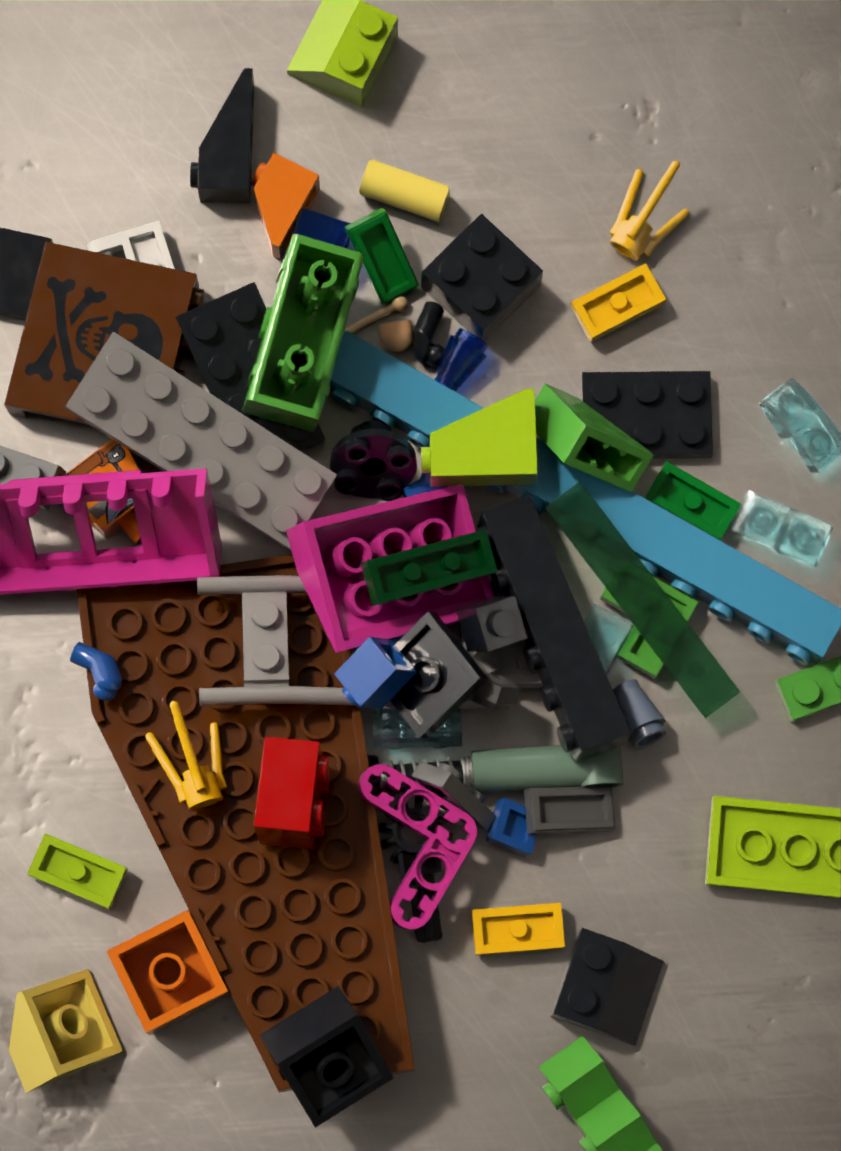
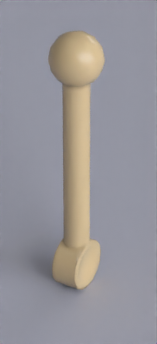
[345,295,408,334]

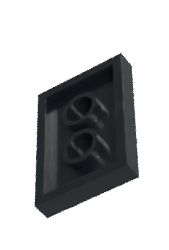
[581,371,713,459]

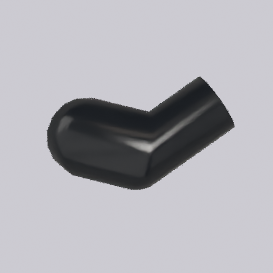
[413,301,445,367]

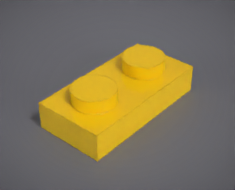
[570,263,667,343]
[472,903,565,956]

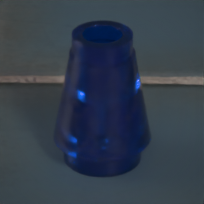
[434,328,489,392]

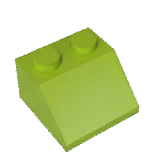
[287,0,398,107]

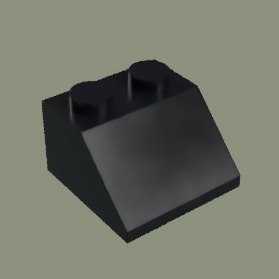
[550,928,664,1046]
[260,986,394,1128]

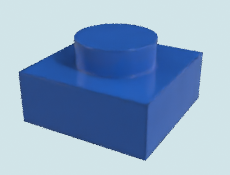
[486,798,537,857]

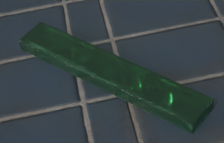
[545,481,740,718]

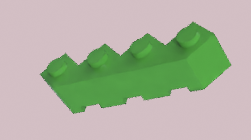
[539,1036,663,1151]

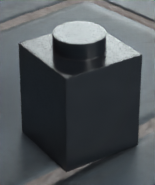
[456,596,527,652]

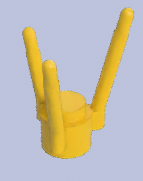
[609,161,689,261]
[146,701,227,810]

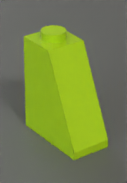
[421,388,537,487]

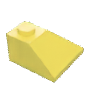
[9,969,123,1093]

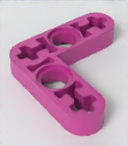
[358,764,477,930]

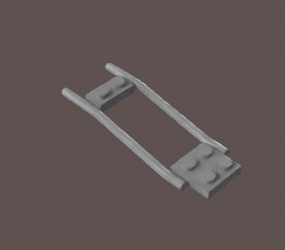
[197,575,543,709]

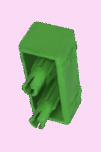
[242,234,365,432]

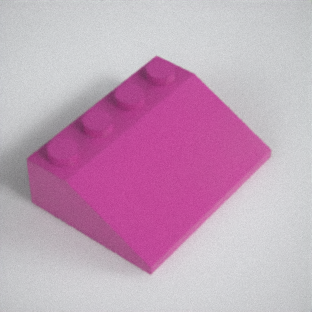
[286,484,494,653]

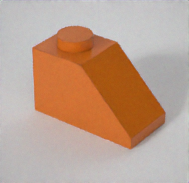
[251,153,320,260]

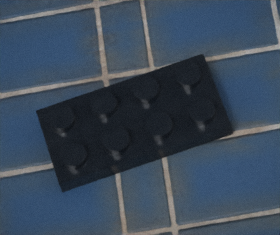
[175,282,326,451]

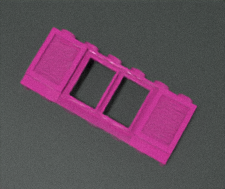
[0,468,222,595]

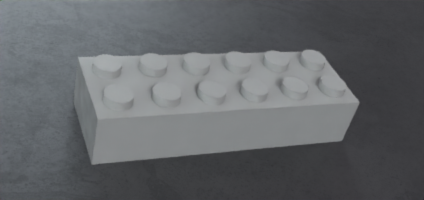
[64,332,337,549]

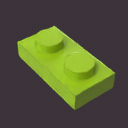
[27,833,128,910]

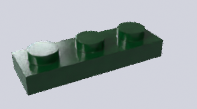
[360,529,498,606]

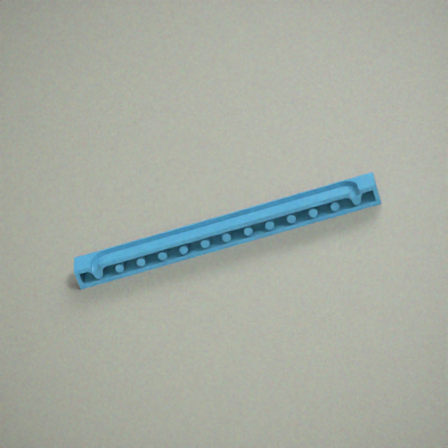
[329,329,841,665]

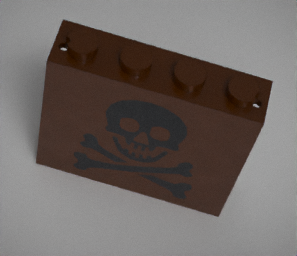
[4,242,204,425]

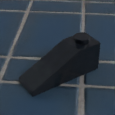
[190,68,255,203]

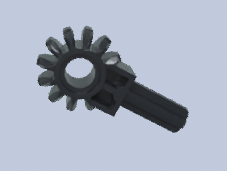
[378,796,453,943]

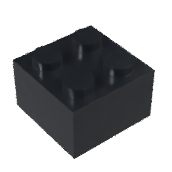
[421,213,543,344]

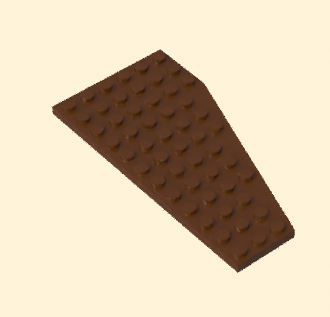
[76,554,415,1093]

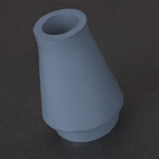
[613,679,666,748]

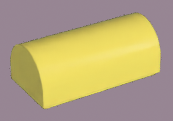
[359,160,450,223]

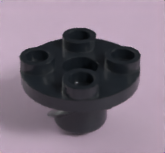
[330,421,417,501]

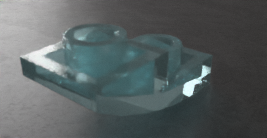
[758,378,841,473]
[730,491,833,567]

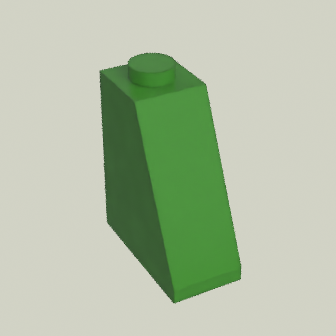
[535,383,654,492]

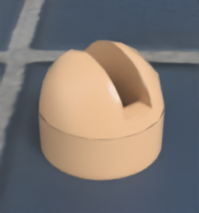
[378,320,414,352]

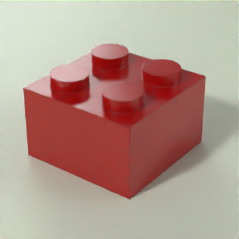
[254,736,331,850]

